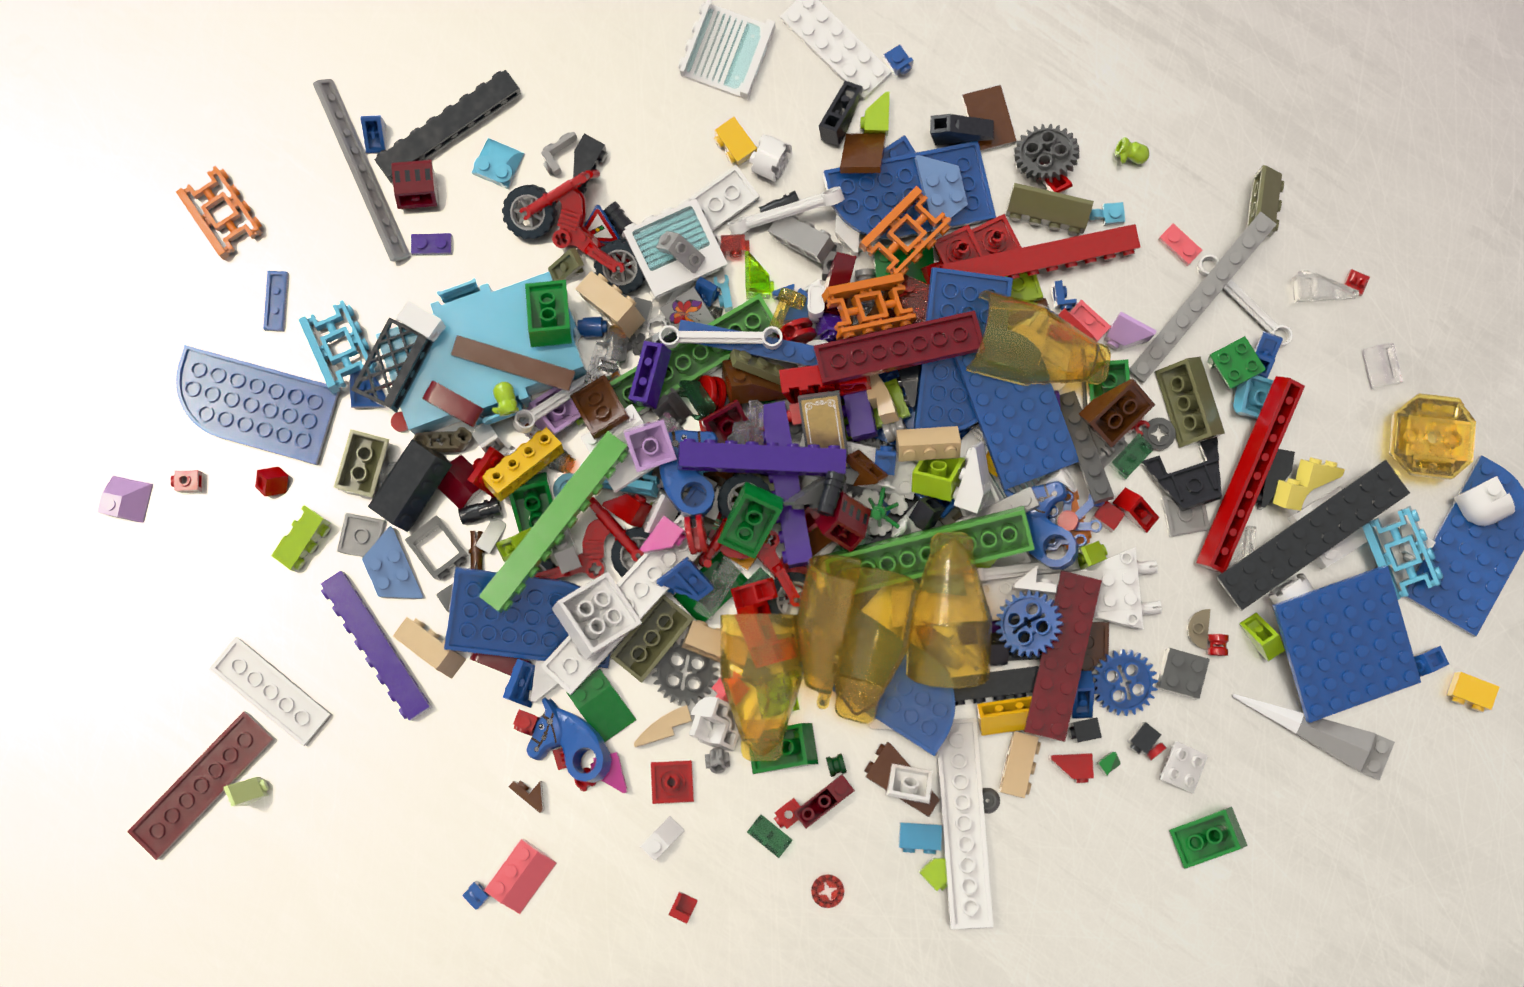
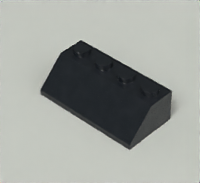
[368,439,452,532]

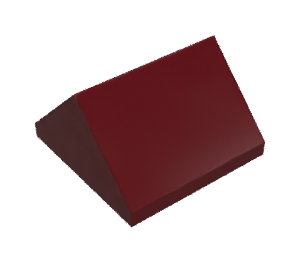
[701,399,754,443]
[438,454,482,509]

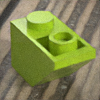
[919,858,947,891]

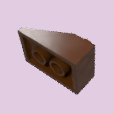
[722,360,786,404]
[1079,378,1155,448]

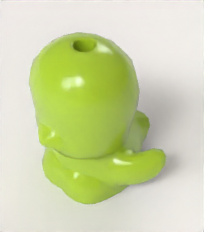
[1115,137,1149,164]
[492,382,519,416]

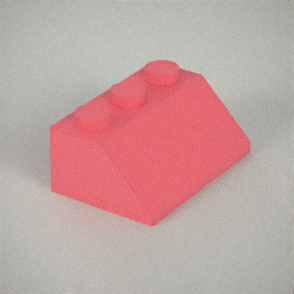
[484,839,557,914]

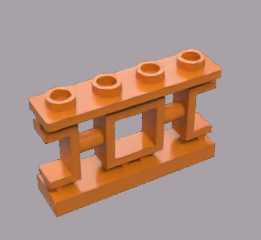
[175,165,263,260]
[859,186,952,276]
[822,273,917,340]

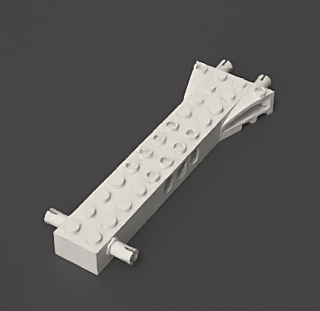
[890,547,1162,647]

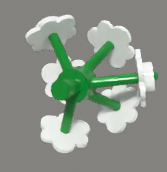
[858,480,908,538]

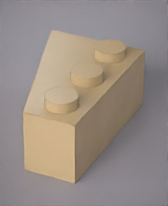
[575,271,645,338]
[392,617,466,679]

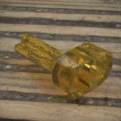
[769,288,807,330]

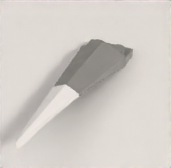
[1232,694,1395,780]

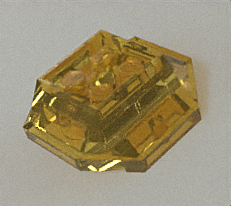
[1389,393,1476,480]

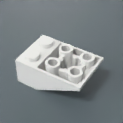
[953,441,991,514]

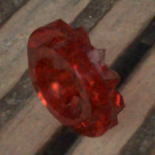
[811,874,844,908]

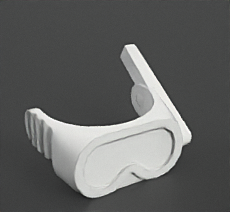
[804,279,825,323]
[1036,469,1077,515]

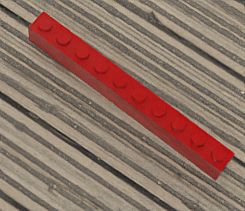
[938,224,1141,280]
[1196,376,1305,573]

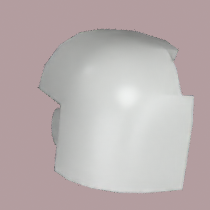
[1454,476,1515,526]
[689,697,742,751]

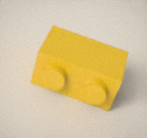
[714,117,757,166]
[1447,672,1499,712]

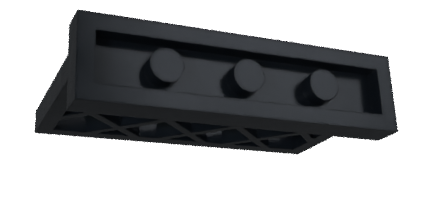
[351,317,434,413]

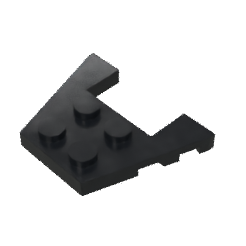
[1142,437,1222,512]

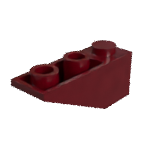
[824,252,856,315]
[793,774,855,829]

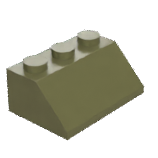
[1248,165,1284,237]
[333,429,390,498]

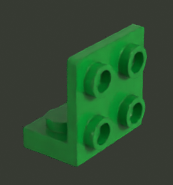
[1207,336,1265,389]

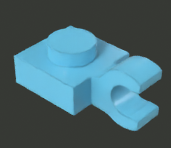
[1089,202,1126,225]
[714,275,733,312]

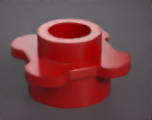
[574,767,596,792]

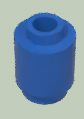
[577,317,608,338]

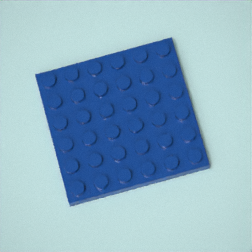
[1272,565,1421,723]

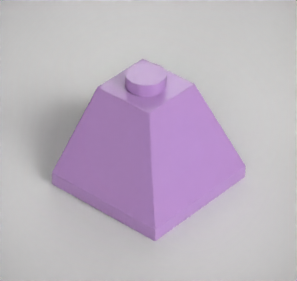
[1104,312,1157,350]
[527,387,581,435]
[623,420,677,472]
[97,475,153,523]

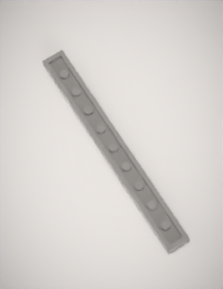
[312,78,410,262]
[1129,212,1276,382]

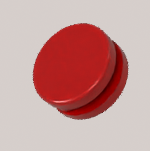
[777,318,817,344]
[694,375,726,414]
[684,514,709,555]

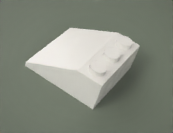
[580,404,659,493]
[1288,486,1368,570]
[552,572,642,660]

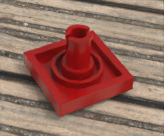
[971,214,1022,256]
[933,224,984,264]
[468,446,505,498]
[650,760,694,804]

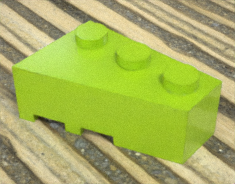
[271,505,331,572]

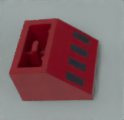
[391,160,438,209]
[815,491,871,552]

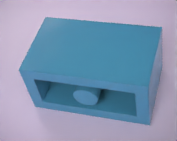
[898,822,942,854]

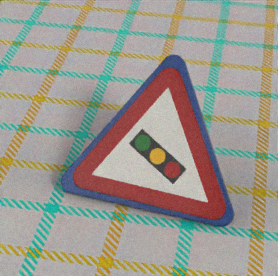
[585,205,621,243]

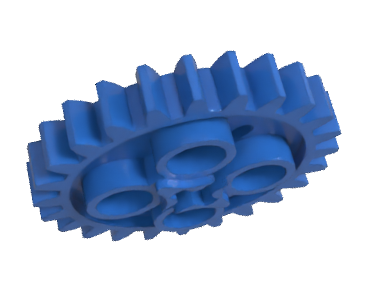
[995,590,1064,658]
[1092,649,1158,716]

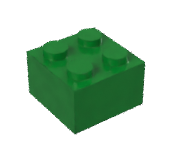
[1087,359,1130,402]

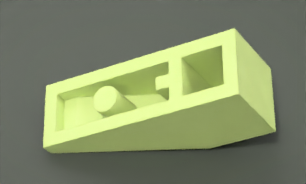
[223,777,269,807]

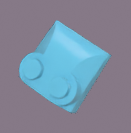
[471,138,525,189]
[1233,375,1274,419]

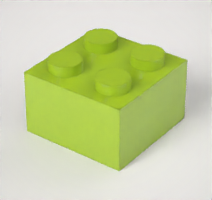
[912,457,965,502]

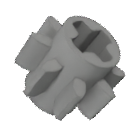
[705,748,730,774]

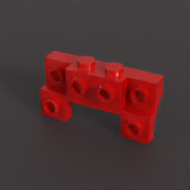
[730,577,796,668]

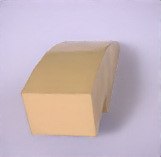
[867,374,900,425]
[634,705,692,747]

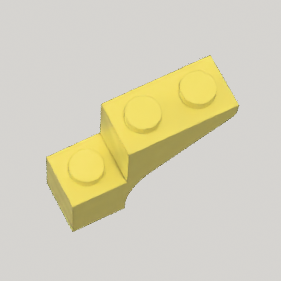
[1273,457,1345,511]

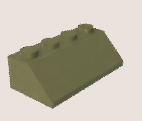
[1005,183,1094,235]
[1155,357,1225,448]
[610,595,694,683]

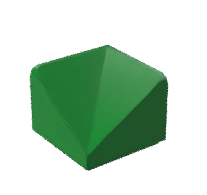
[1096,751,1121,776]

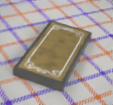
[798,390,850,469]

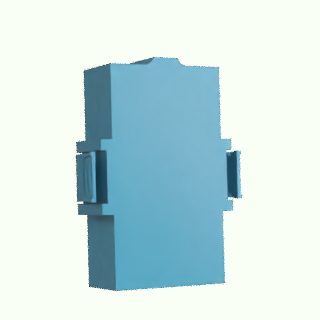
[375,271,587,435]

